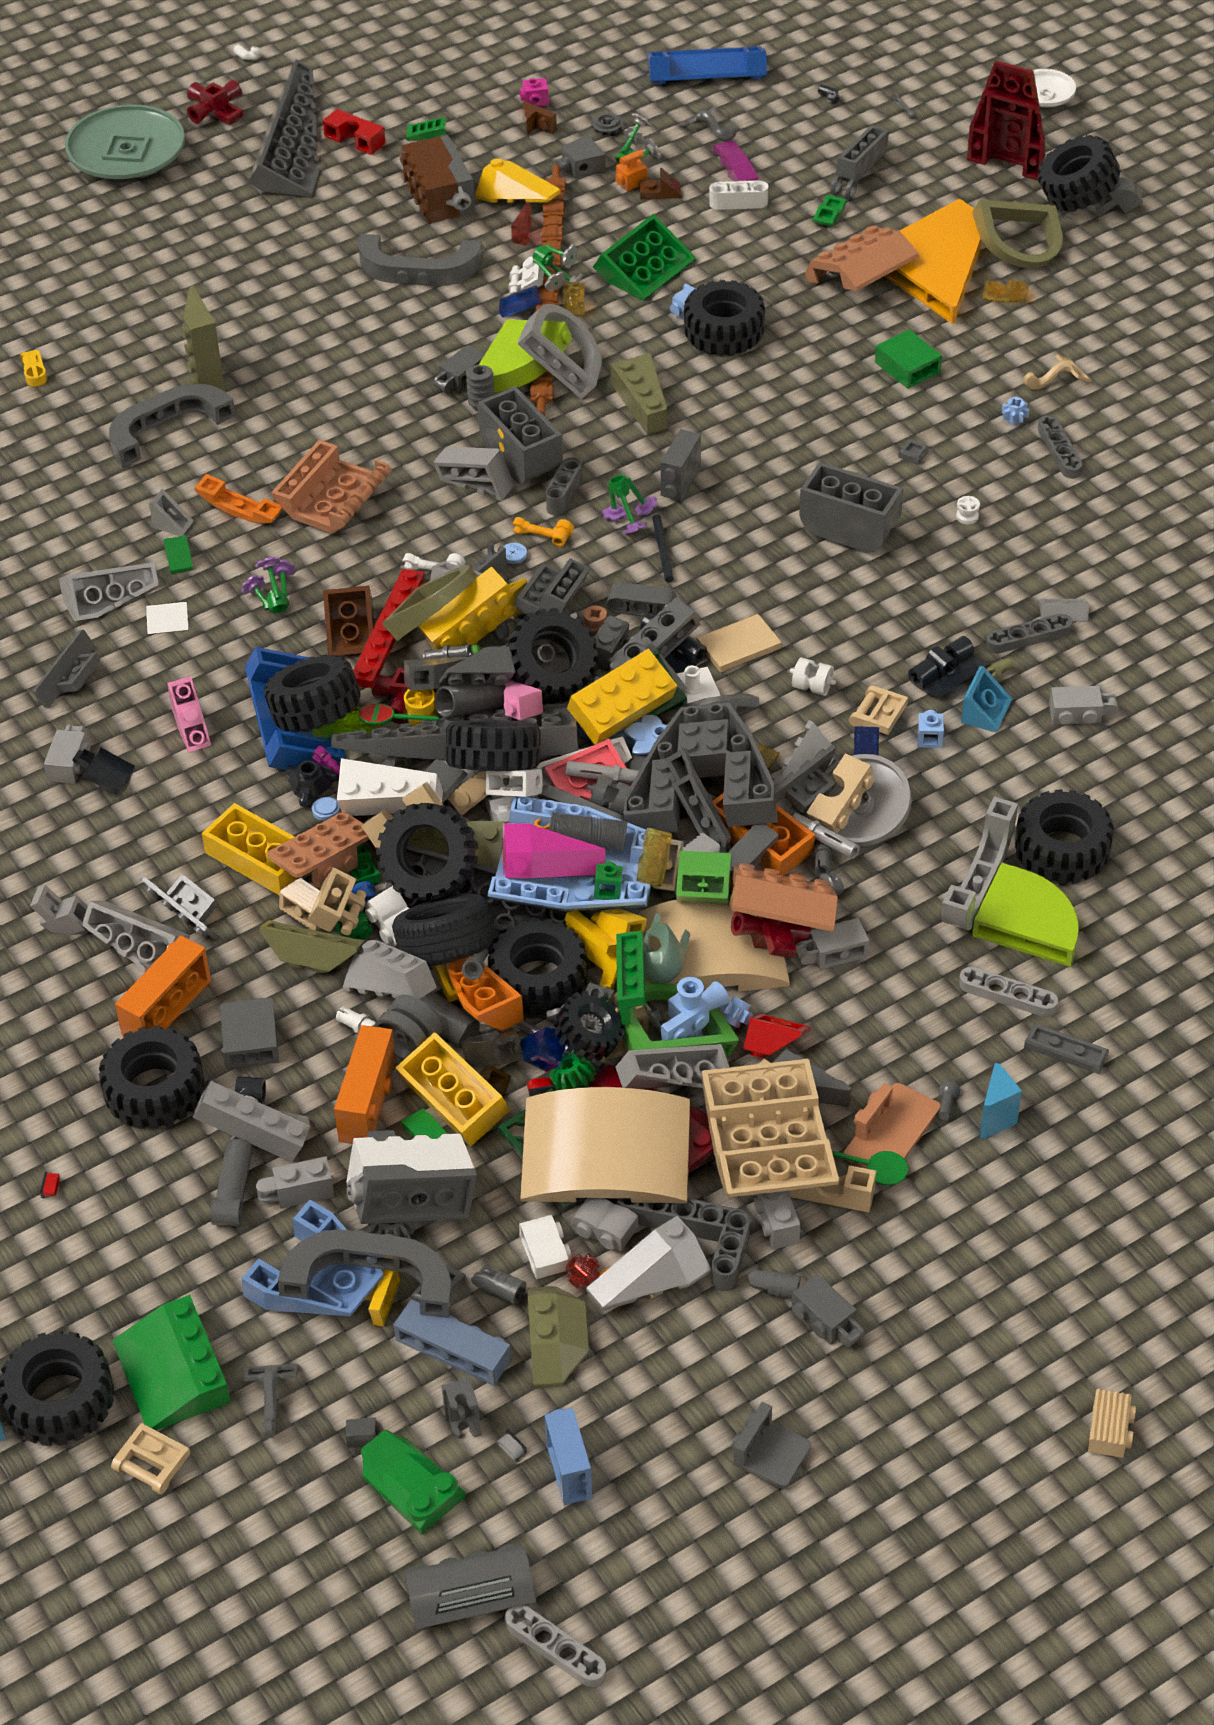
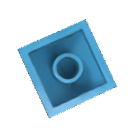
[961,666,1012,732]
[980,1063,1022,1139]

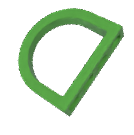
[619,983,739,1057]

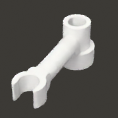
[402,553,466,571]

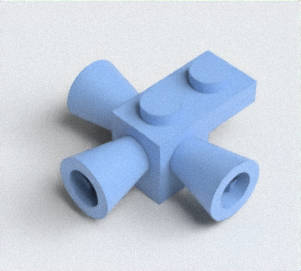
[661,977,729,1040]

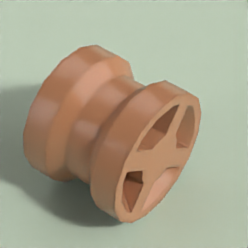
[584,606,607,635]

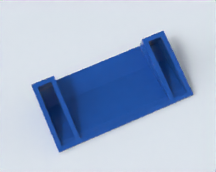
[647,46,767,84]
[245,647,346,770]

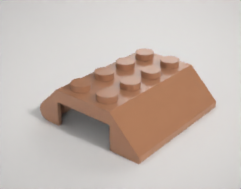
[805,226,919,291]
[271,440,392,533]
[729,863,838,932]

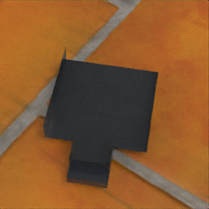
[72,747,135,795]

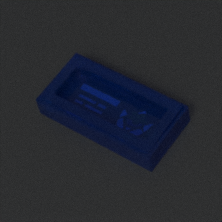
[499,285,540,318]

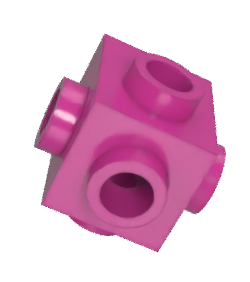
[519,78,549,107]

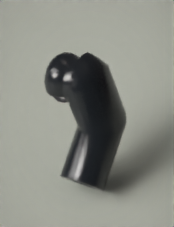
[818,84,840,104]

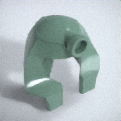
[643,913,690,984]

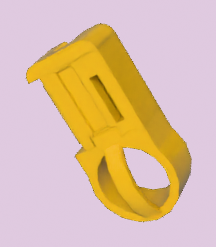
[21,350,47,387]

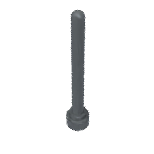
[462,929,500,980]

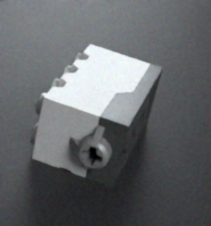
[346,1134,477,1224]

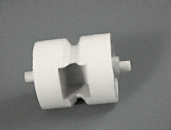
[790,657,836,696]

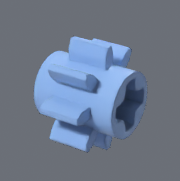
[1002,397,1029,425]
[719,996,753,1028]

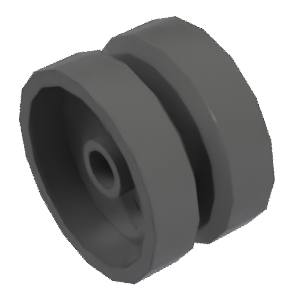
[373,995,442,1060]

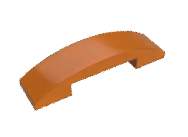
[194,474,283,523]

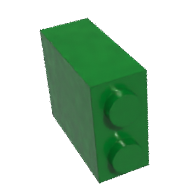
[875,329,942,389]

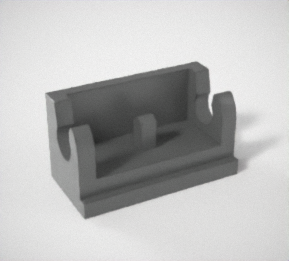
[472,543,507,574]
[441,1378,481,1439]

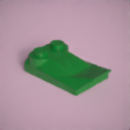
[361,1430,466,1535]

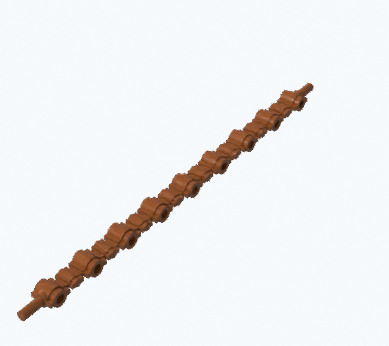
[530,164,566,416]

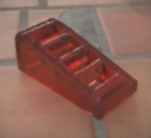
[511,203,532,246]

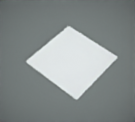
[146,602,188,634]

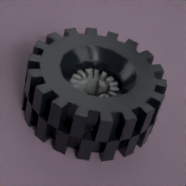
[554,991,625,1061]

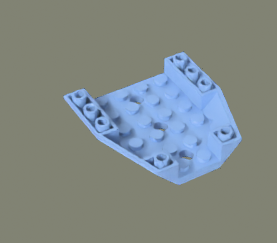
[488,796,660,912]

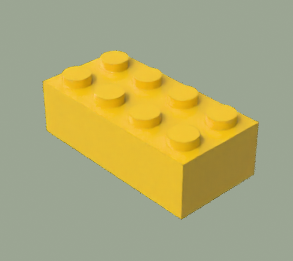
[418,567,519,650]
[567,648,677,745]
[202,803,301,896]
[395,1032,510,1147]

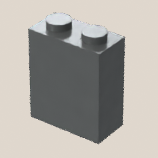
[660,429,701,501]
[220,997,279,1069]

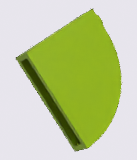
[479,319,572,393]
[973,863,1078,967]

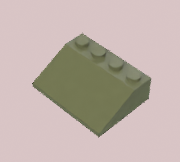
[182,286,225,391]

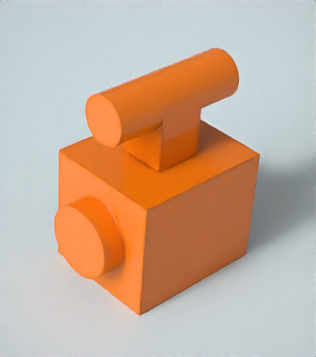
[615,150,647,192]

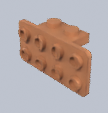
[267,812,370,888]
[843,1083,941,1169]

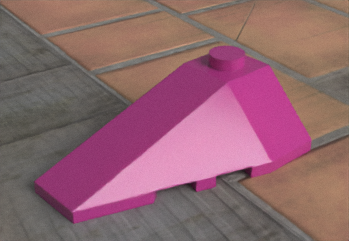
[503,823,606,878]

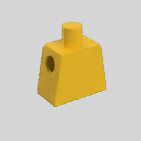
[590,908,647,955]

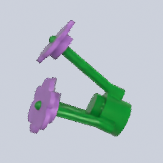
[602,474,658,534]
[241,557,295,614]

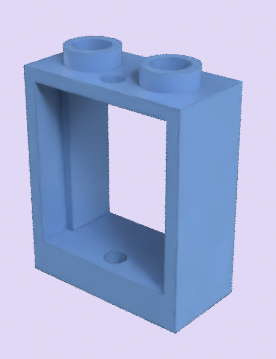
[544,1408,592,1505]

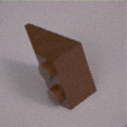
[323,585,374,657]

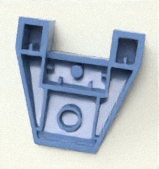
[241,1200,384,1316]

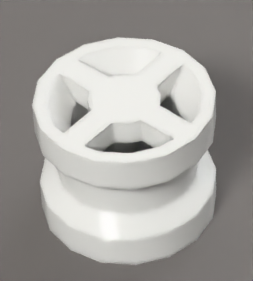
[956,496,980,525]

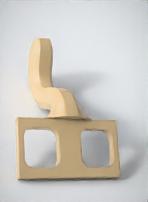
[1023,354,1092,390]

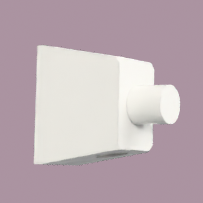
[486,768,542,797]

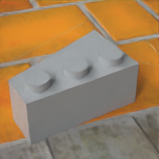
[433,446,514,501]

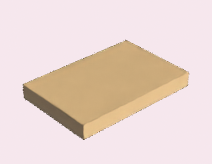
[697,614,782,672]

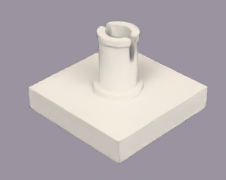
[677,666,721,703]

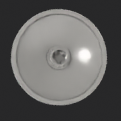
[824,754,912,847]

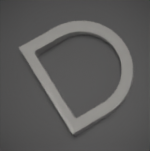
[517,304,602,399]

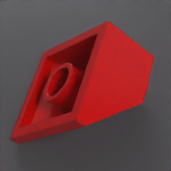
[743,1014,811,1058]

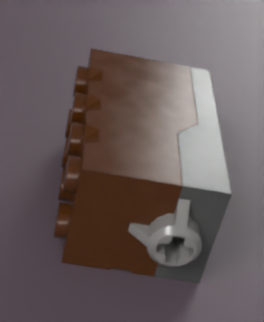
[400,135,475,224]

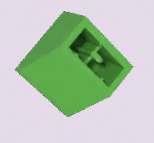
[676,851,731,905]

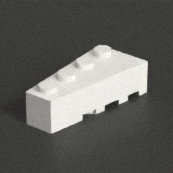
[337,758,443,816]

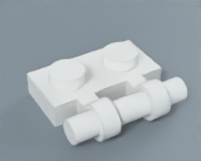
[508,257,544,298]

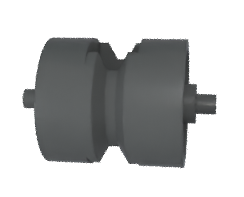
[586,774,632,815]

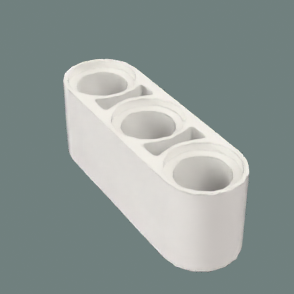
[709,181,768,210]

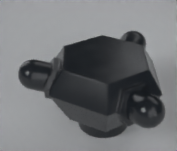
[286,760,339,807]

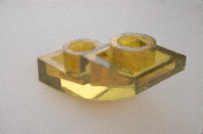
[982,279,1029,303]
[636,828,672,887]

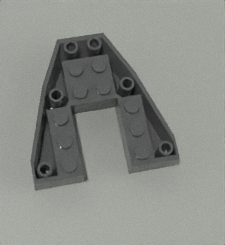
[623,702,778,834]

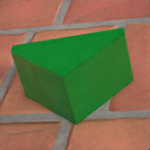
[163,535,193,574]

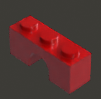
[323,109,386,155]

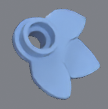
[624,715,667,755]

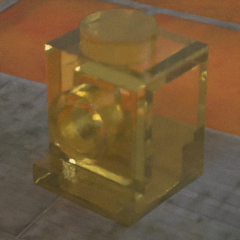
[563,282,585,315]

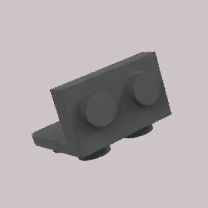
[731,1402,811,1488]

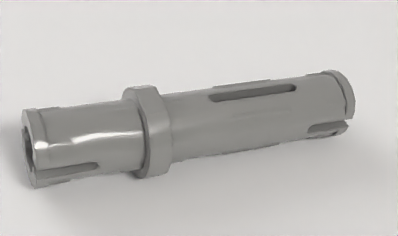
[565,761,639,784]
[793,813,860,859]

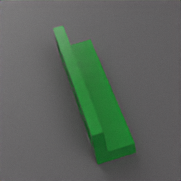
[616,931,646,1025]

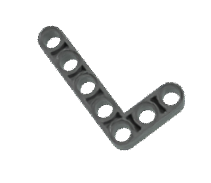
[617,1198,750,1291]

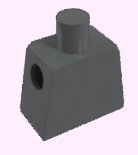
[555,135,606,177]

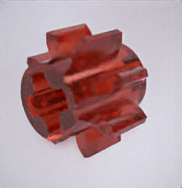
[566,1253,600,1289]

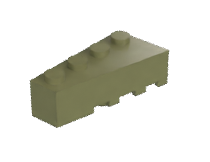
[611,352,667,435]
[407,821,505,869]

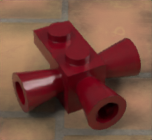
[187,80,243,125]
[371,668,439,724]
[731,911,811,958]

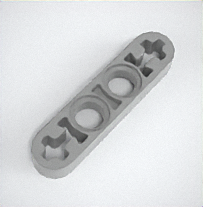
[959,967,1058,1017]
[505,1605,606,1687]

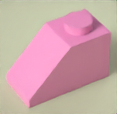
[504,680,543,720]

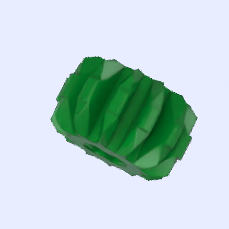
[549,1051,596,1090]

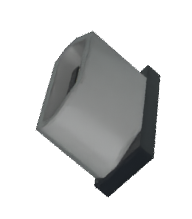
[497,1430,527,1460]

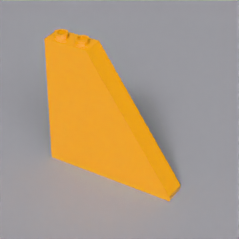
[885,199,983,324]

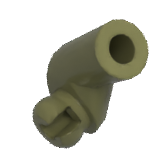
[986,657,1014,681]

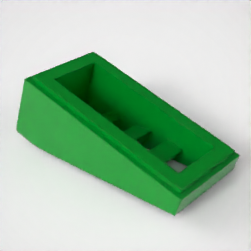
[406,117,447,141]

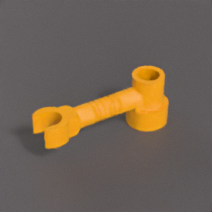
[512,517,574,547]

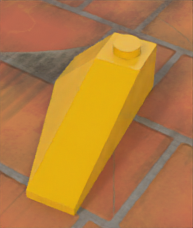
[475,158,561,203]

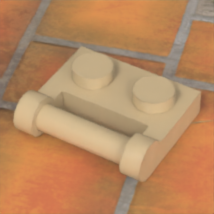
[849,686,908,735]
[111,1423,190,1495]

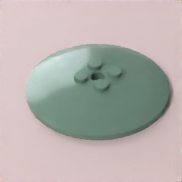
[65,105,185,179]

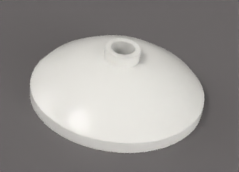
[1033,69,1076,107]

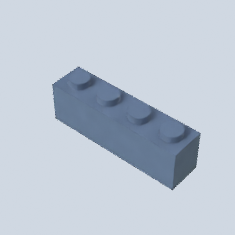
[394,1299,511,1386]

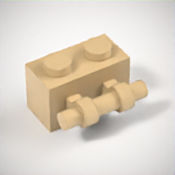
[307,867,367,935]

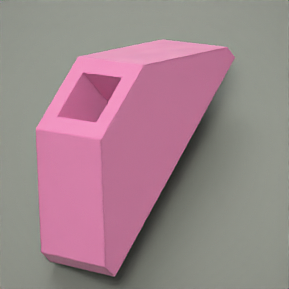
[167,676,212,752]

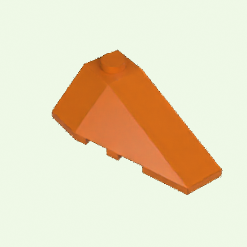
[444,955,524,1031]

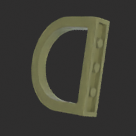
[972,199,1063,268]
[382,565,478,641]

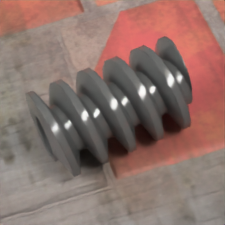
[466,365,495,413]

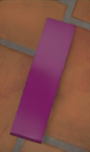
[713,141,759,181]

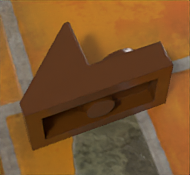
[522,101,557,135]
[640,168,681,200]

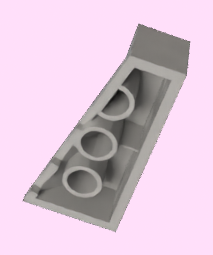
[773,720,836,817]
[82,901,190,972]
[343,939,437,999]
[616,1044,730,1089]
[193,1081,310,1162]

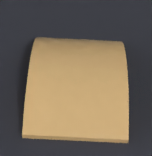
[639,895,790,1001]
[702,1059,839,1198]
[520,1087,690,1203]

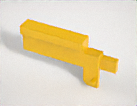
[565,910,617,990]

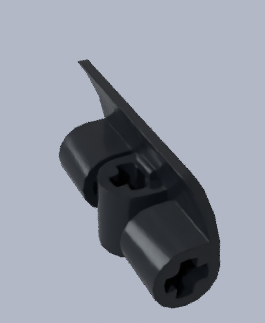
[625,613,707,674]
[908,636,991,697]

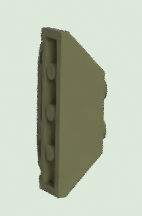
[259,920,365,973]
[528,1286,589,1388]

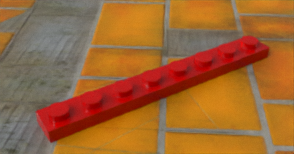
[353,569,425,689]

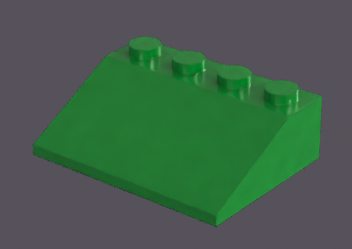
[593,213,696,301]
[112,1295,231,1431]

